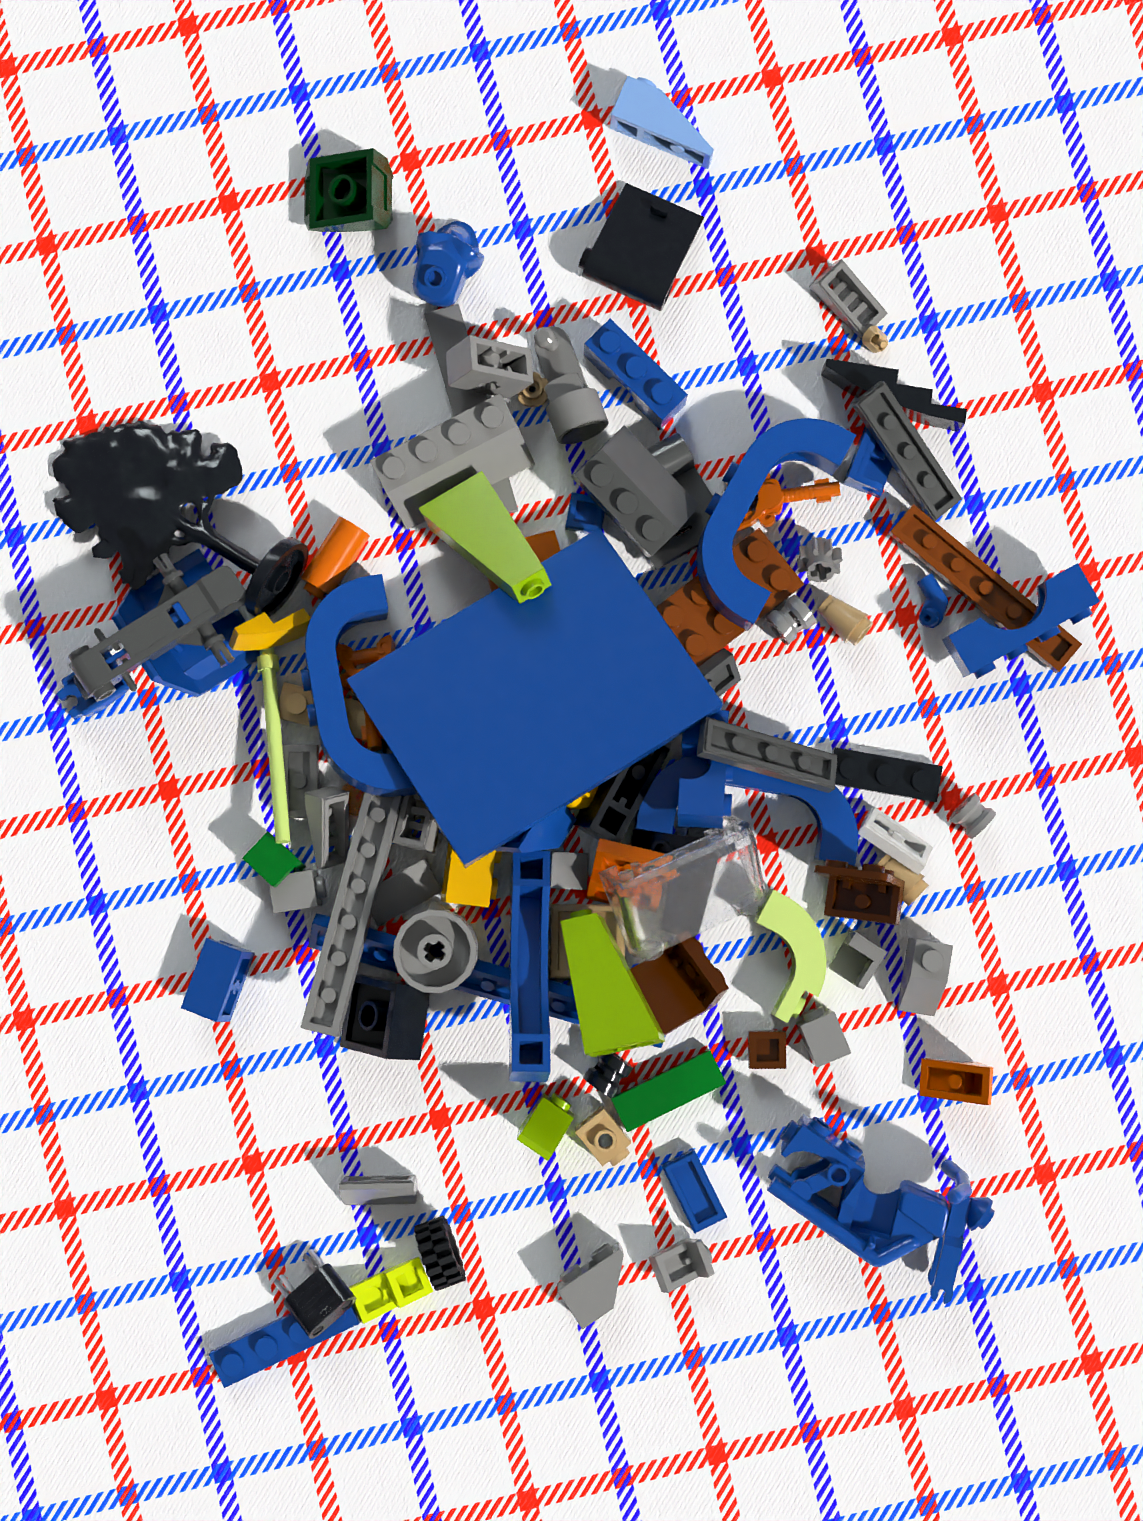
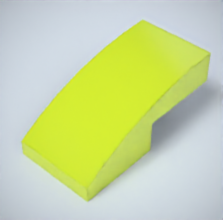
[349,1257,434,1324]

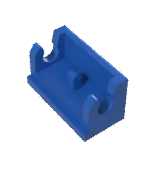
[843,426,892,498]
[181,938,255,1022]

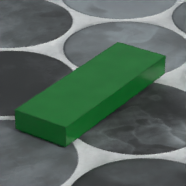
[611,1049,727,1132]

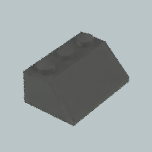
[571,425,700,557]

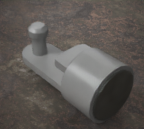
[534,326,609,444]

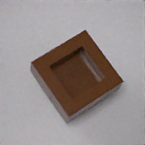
[748,1030,786,1069]

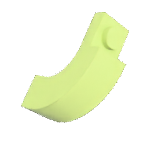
[753,889,827,1023]

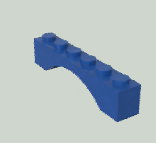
[509,851,551,1082]

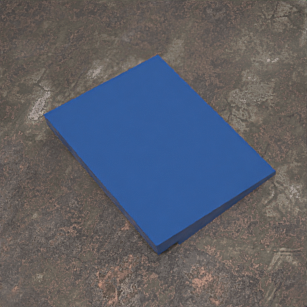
[346,528,723,868]

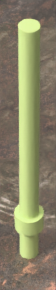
[257,647,291,844]

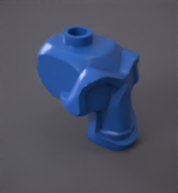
[412,221,484,307]

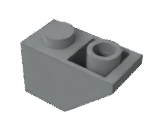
[557,1242,624,1330]

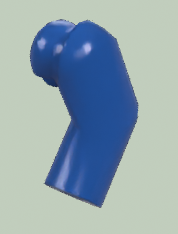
[916,573,948,628]

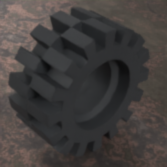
[414,1215,466,1291]

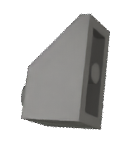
[897,938,953,1016]

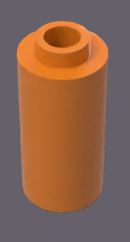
[301,516,370,600]

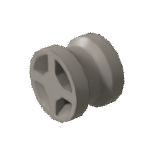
[949,793,996,839]

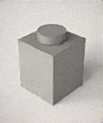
[269,870,327,914]
[796,1006,851,1068]

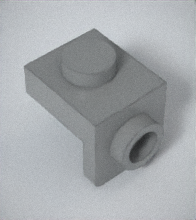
[648,1239,715,1293]

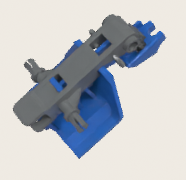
[56,548,260,719]

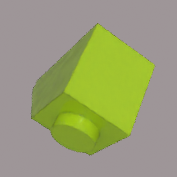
[517,1093,574,1161]

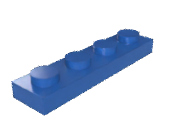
[209,1305,360,1388]

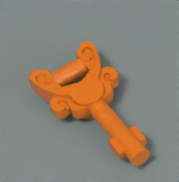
[725,473,841,532]
[336,635,395,751]

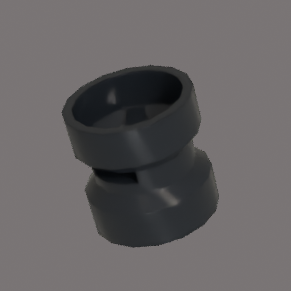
[583,1053,634,1099]

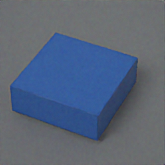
[565,492,605,534]

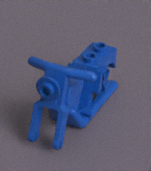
[767,1113,995,1304]

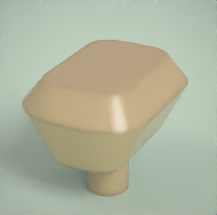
[862,326,888,353]

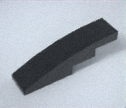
[821,359,967,432]

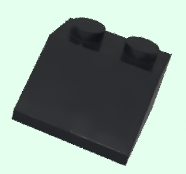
[340,974,430,1060]

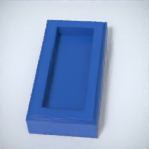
[661,1148,727,1234]

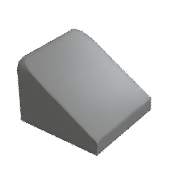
[550,852,589,890]

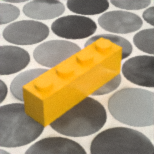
[440,842,502,908]

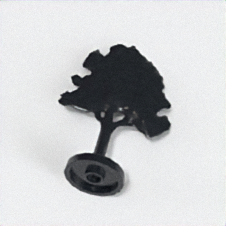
[52,421,309,617]

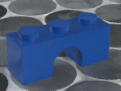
[584,318,688,430]
[677,710,736,829]

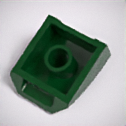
[304,148,394,232]

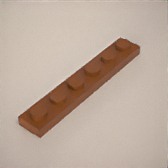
[888,504,1082,673]

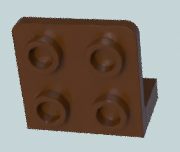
[814,859,905,925]
[630,928,729,1036]

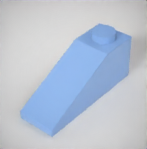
[610,76,714,169]

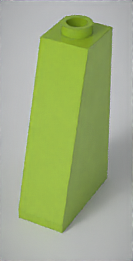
[419,471,552,604]
[560,909,665,1057]

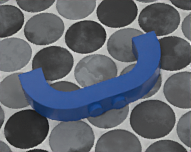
[696,418,856,631]
[300,574,417,797]
[634,757,858,866]

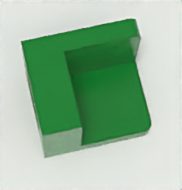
[242,831,306,887]

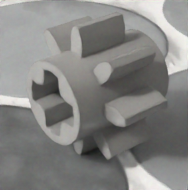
[797,537,843,582]

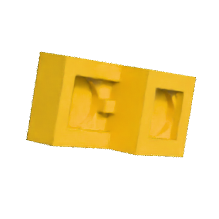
[229,608,311,651]

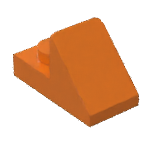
[919,1058,993,1105]

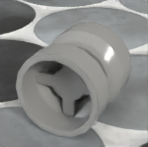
[765,594,816,645]

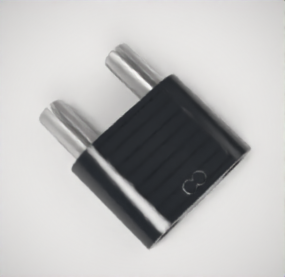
[274,1249,357,1339]

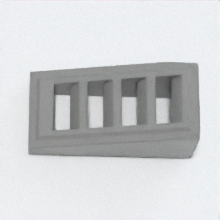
[809,259,888,339]
[304,787,349,870]
[392,794,439,853]

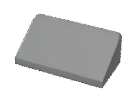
[372,859,442,926]
[339,1175,417,1205]

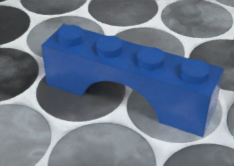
[942,563,1100,679]

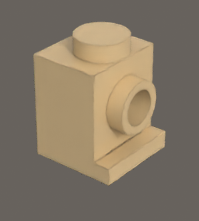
[575,1105,631,1167]

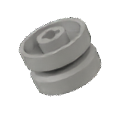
[393,909,479,993]

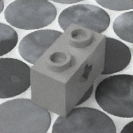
[446,335,534,399]

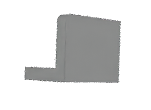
[829,931,887,989]

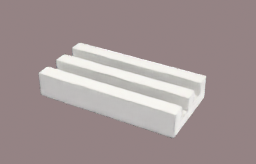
[858,806,933,875]

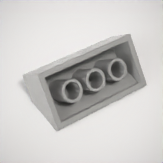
[369,393,535,530]

